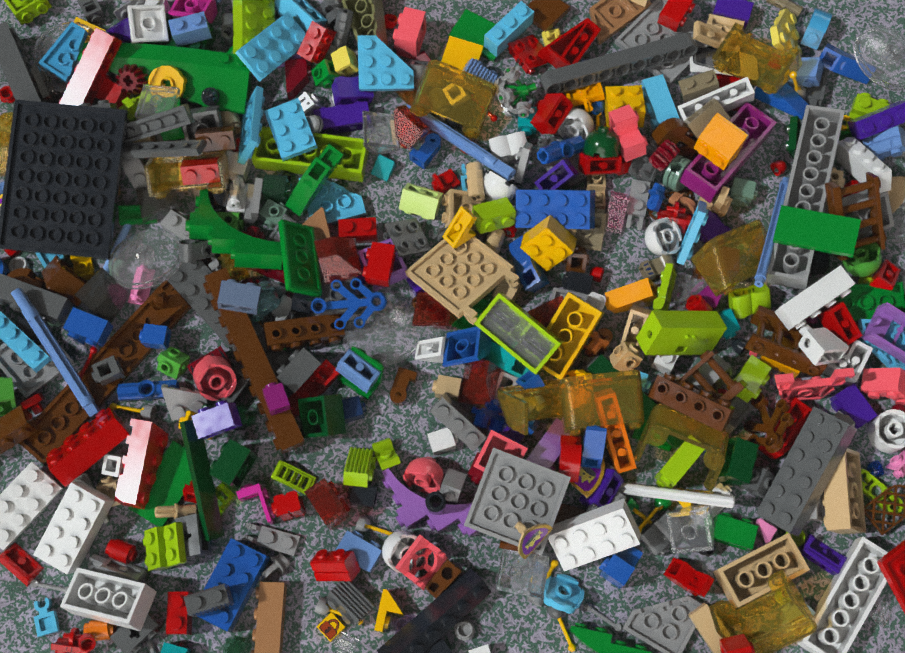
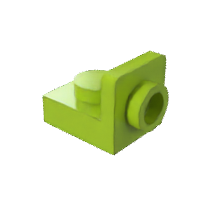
[372,438,400,470]

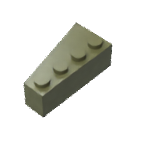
[341,0,388,46]

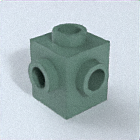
[259,199,290,230]

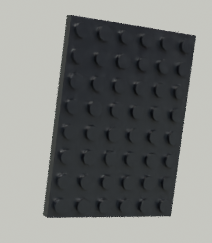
[0,99,128,260]

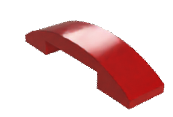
[288,359,340,418]

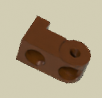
[390,367,418,406]
[425,559,463,599]

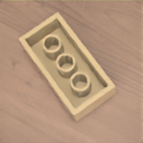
[822,448,866,534]
[713,533,810,609]

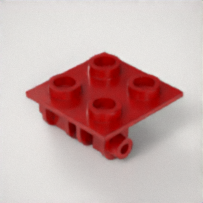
[507,34,549,75]

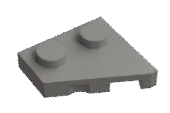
[161,384,209,421]

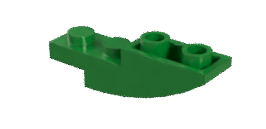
[285,144,345,217]
[569,623,652,653]

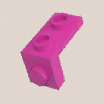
[236,483,276,525]

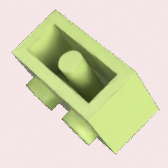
[399,183,443,220]

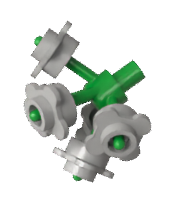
[493,65,537,118]

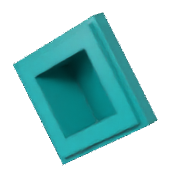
[371,154,396,182]

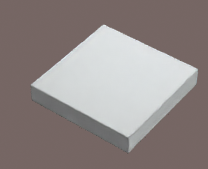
[127,5,169,43]

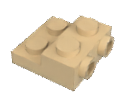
[441,189,485,230]

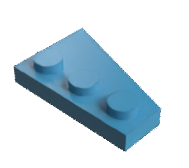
[39,22,88,83]

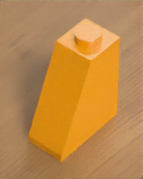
[605,278,658,314]

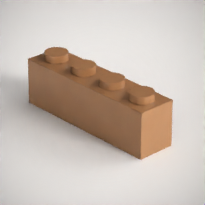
[251,582,287,653]

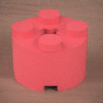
[193,355,237,401]

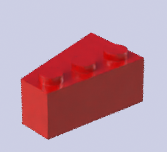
[537,18,601,69]
[758,397,812,460]

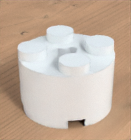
[868,409,905,453]

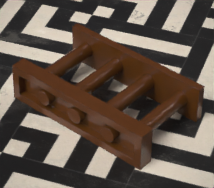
[825,172,887,261]
[745,305,828,377]
[654,349,748,435]

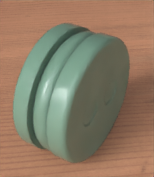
[663,155,692,192]

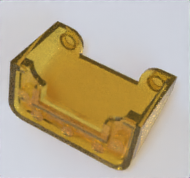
[712,22,802,94]
[409,60,497,139]
[691,219,770,297]
[557,370,644,436]

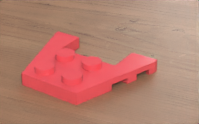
[774,368,855,402]

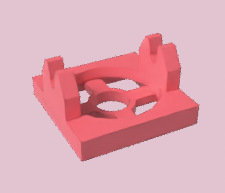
[395,534,448,591]

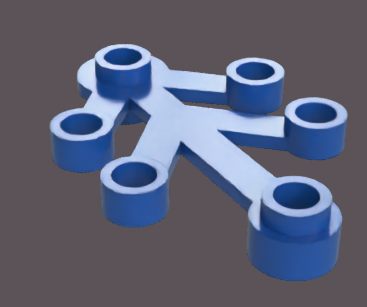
[311,278,387,330]

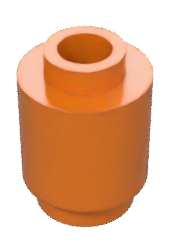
[83,620,117,641]

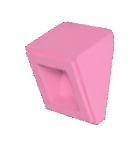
[754,518,777,544]

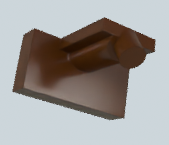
[145,288,188,326]

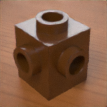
[561,245,589,273]

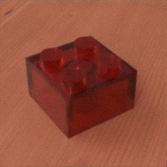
[304,478,350,530]

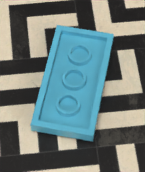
[236,12,306,82]
[237,86,265,165]

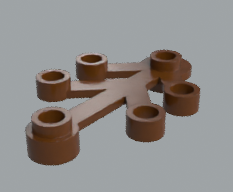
[744,392,795,453]

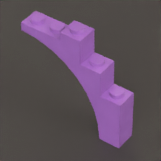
[381,468,479,537]

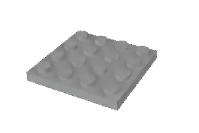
[615,0,709,87]
[464,448,571,556]

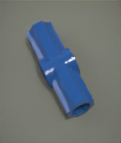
[537,136,585,164]
[117,380,179,401]

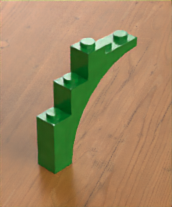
[185,188,282,270]

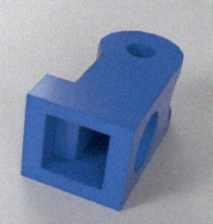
[409,133,441,170]

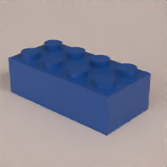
[516,189,595,229]
[198,538,270,633]

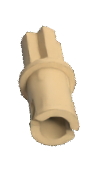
[154,503,196,519]

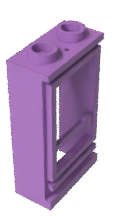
[862,302,905,364]

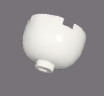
[557,108,594,140]
[483,170,518,201]
[645,217,682,256]
[382,530,423,573]

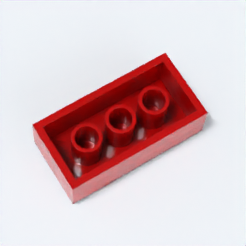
[46,407,130,487]

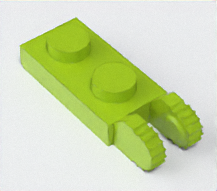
[653,263,677,311]

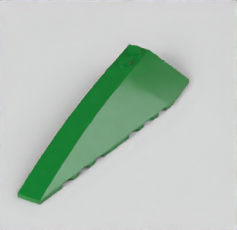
[77,43,253,114]

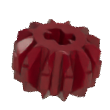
[116,64,148,95]
[649,139,680,171]

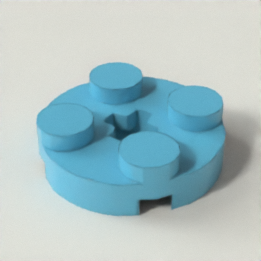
[543,574,584,614]

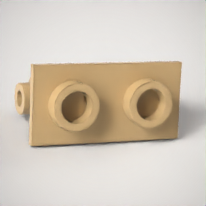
[706,14,745,38]

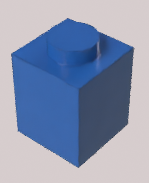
[139,323,172,350]

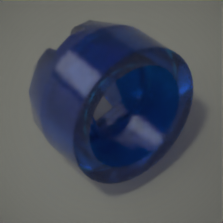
[867,460,884,477]

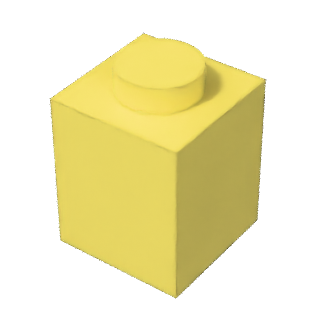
[331,45,358,77]

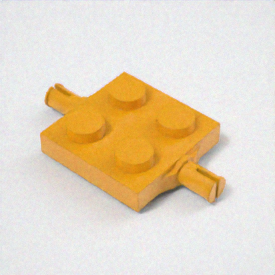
[565,82,605,112]

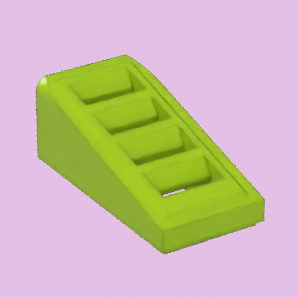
[271,460,317,496]

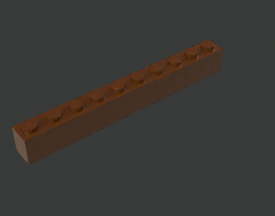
[203,268,305,454]

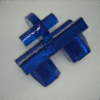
[471,399,511,434]

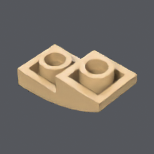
[586,174,606,210]

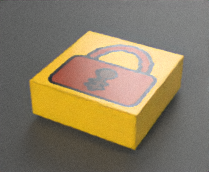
[316,612,346,642]

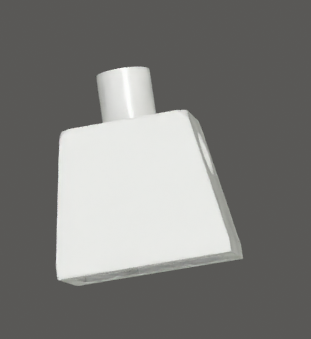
[799,324,849,366]

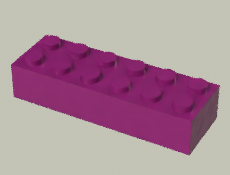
[679,102,777,203]

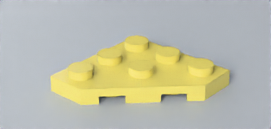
[770,8,802,57]

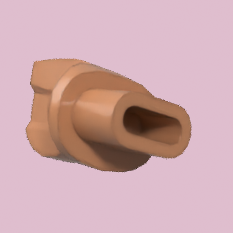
[668,192,696,215]

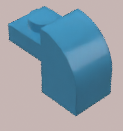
[800,8,832,50]

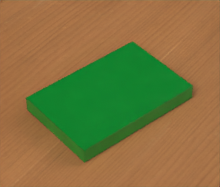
[448,9,497,62]

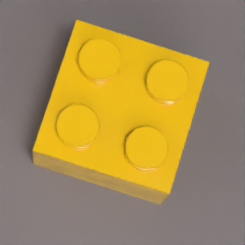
[603,85,646,128]
[520,215,577,272]

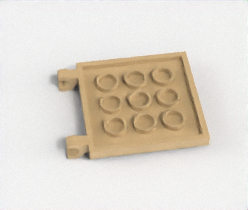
[405,236,520,325]

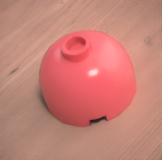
[403,457,444,494]

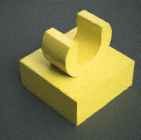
[541,28,561,46]

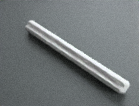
[618,483,735,508]

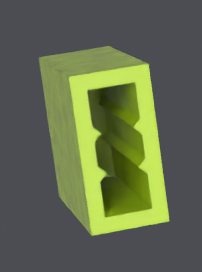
[654,436,706,489]

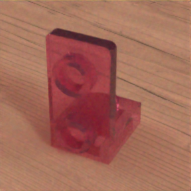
[606,191,629,234]

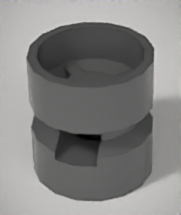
[320,0,344,30]

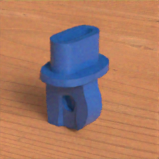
[647,183,666,212]

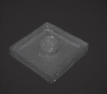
[135,84,180,119]

